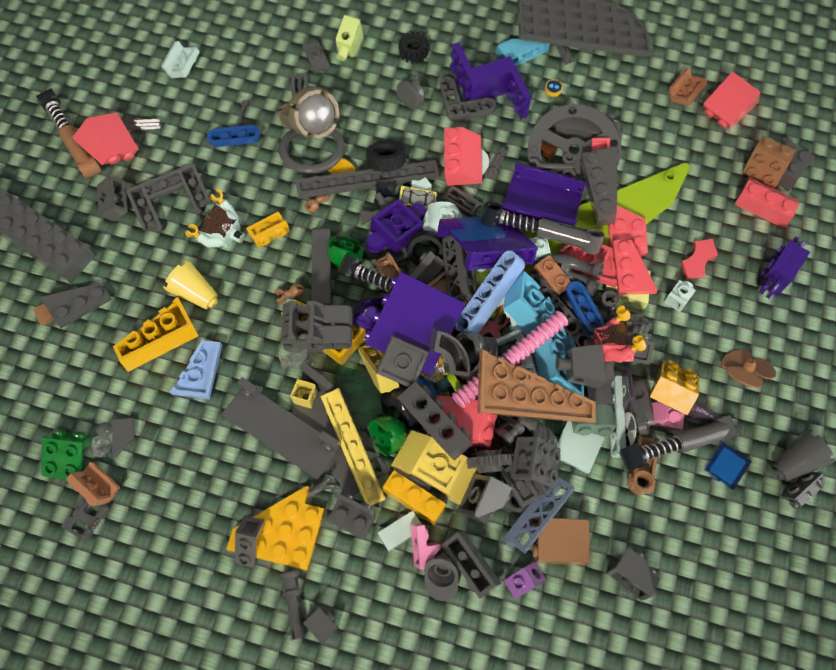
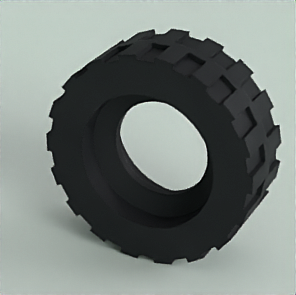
[366,140,406,172]

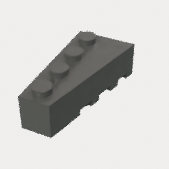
[580,146,618,227]

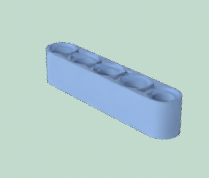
[455,250,525,333]

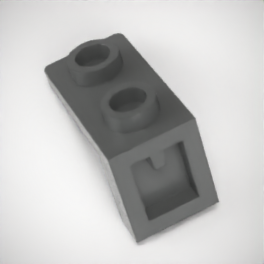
[235,516,265,568]

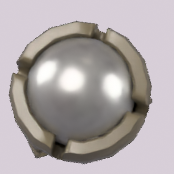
[276,86,340,140]

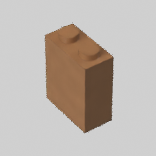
[532,517,590,566]

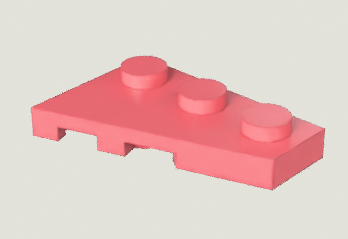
[612,240,658,295]

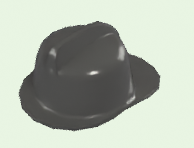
[424,552,458,601]

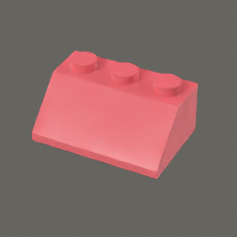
[444,127,482,186]
[734,177,799,228]

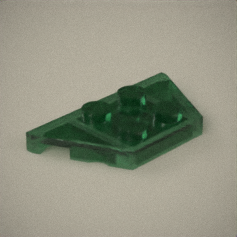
[335,365,383,431]

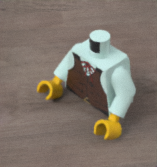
[185,189,245,248]

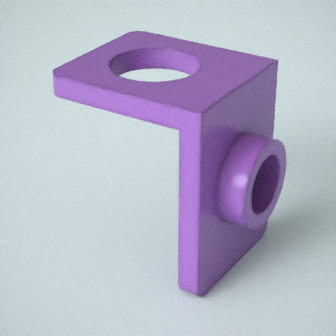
[504,562,546,599]

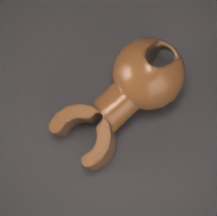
[305,194,330,213]
[274,283,304,304]

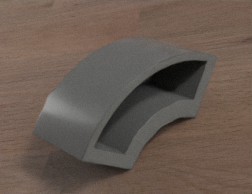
[428,327,470,377]

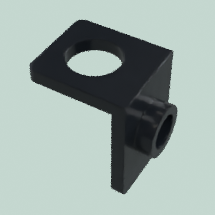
[372,181,394,211]

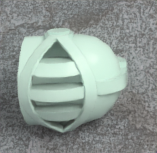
[423,202,462,238]

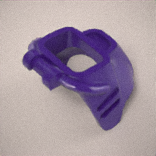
[353,299,377,329]

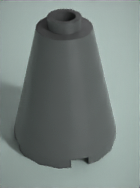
[773,429,835,482]

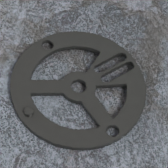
[527,104,621,195]

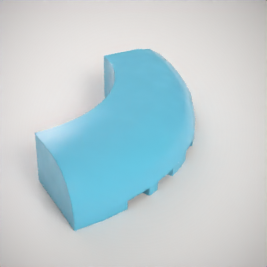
[503,271,584,396]

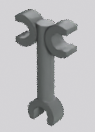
[529,154,576,178]

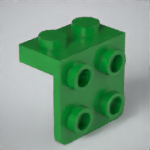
[41,429,93,480]

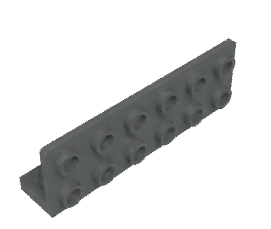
[222,377,341,480]

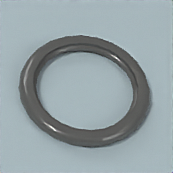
[279,129,345,174]

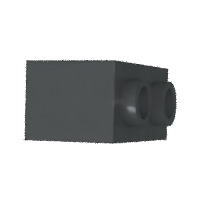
[97,176,128,222]

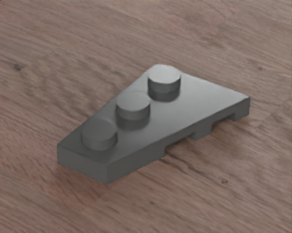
[40,283,112,329]

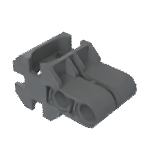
[281,301,353,353]

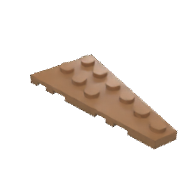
[477,349,596,423]

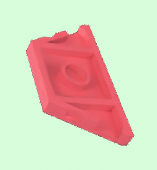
[608,205,648,260]
[557,245,617,288]

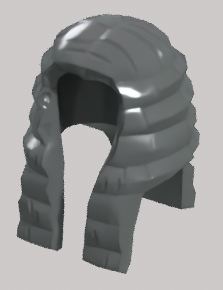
[500,417,558,456]

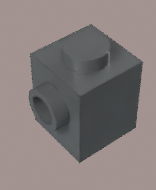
[303,607,338,644]

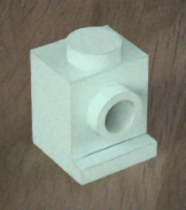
[664,280,696,312]

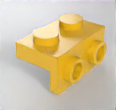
[246,211,290,248]

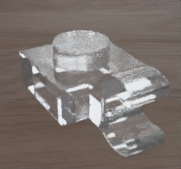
[279,350,315,369]

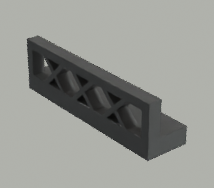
[441,235,477,301]

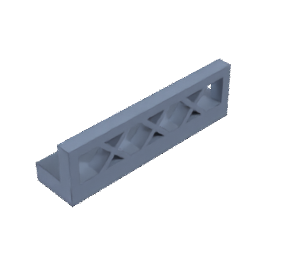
[504,477,575,553]

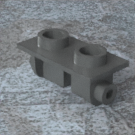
[781,472,824,509]

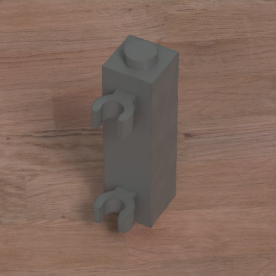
[554,108,623,146]

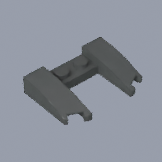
[126,163,211,231]

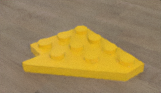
[226,486,325,571]

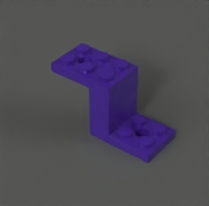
[450,42,531,120]

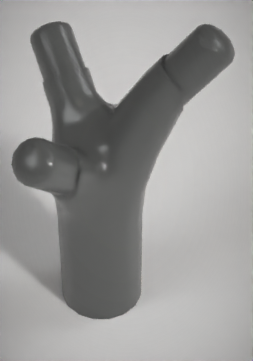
[307,475,339,498]

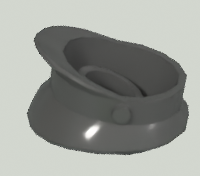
[396,78,425,110]

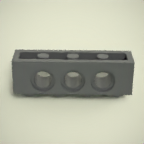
[398,381,473,461]

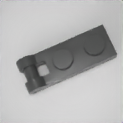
[493,415,525,444]

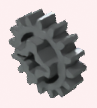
[608,308,651,335]
[467,450,513,473]

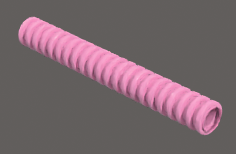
[452,311,568,408]

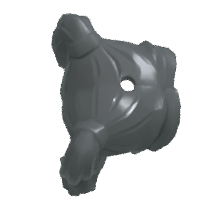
[455,332,498,362]

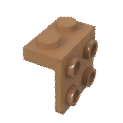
[743,136,796,188]

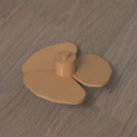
[721,349,776,388]

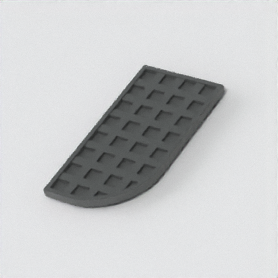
[517,0,652,57]

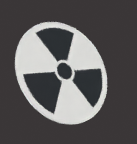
[625,412,636,447]

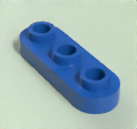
[207,125,261,147]
[565,281,604,335]

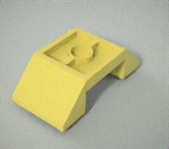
[391,430,480,506]

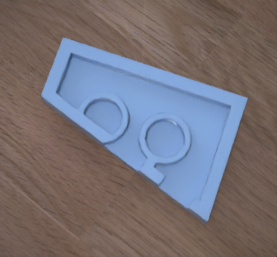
[170,340,222,399]

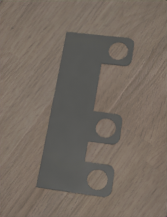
[291,390,388,496]

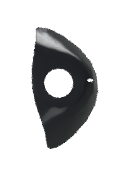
[380,386,423,429]

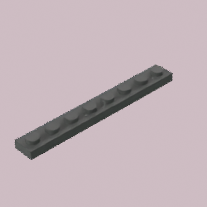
[295,160,440,199]

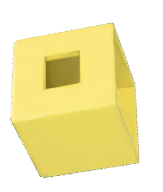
[290,379,318,409]

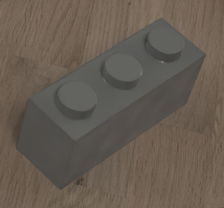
[442,531,502,599]

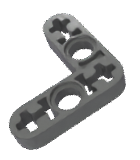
[440,76,496,122]

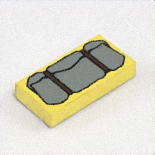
[399,186,437,210]

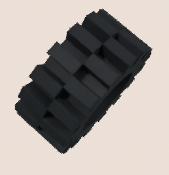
[399,31,429,64]

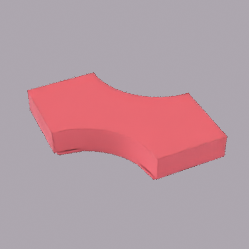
[681,239,718,280]

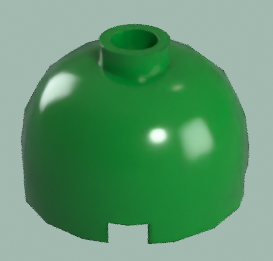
[327,236,365,268]
[369,415,407,456]

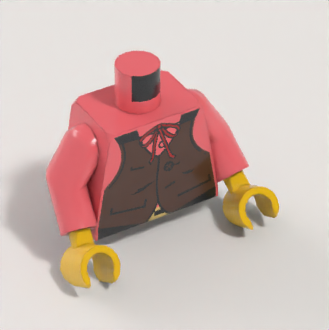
[584,305,646,363]

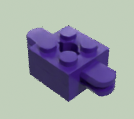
[366,199,426,255]
[759,236,810,299]

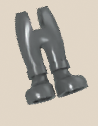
[551,254,604,296]

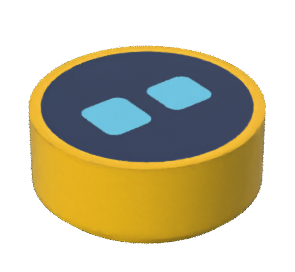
[545,79,563,97]

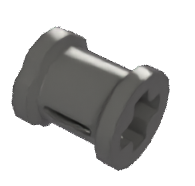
[598,290,619,313]

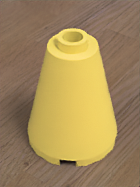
[163,260,219,309]

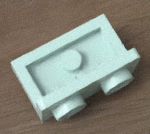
[161,41,200,78]

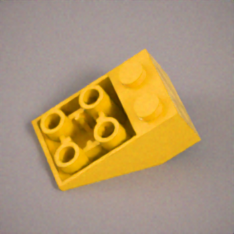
[650,360,699,415]

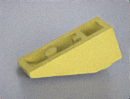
[358,345,399,394]

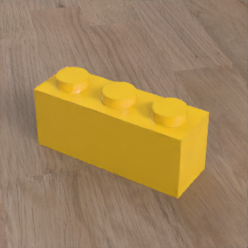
[382,470,446,526]

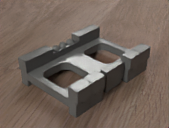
[61,496,110,542]

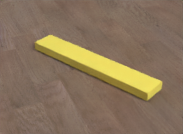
[321,388,386,506]

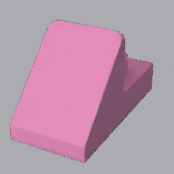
[653,402,685,432]
[410,523,442,570]

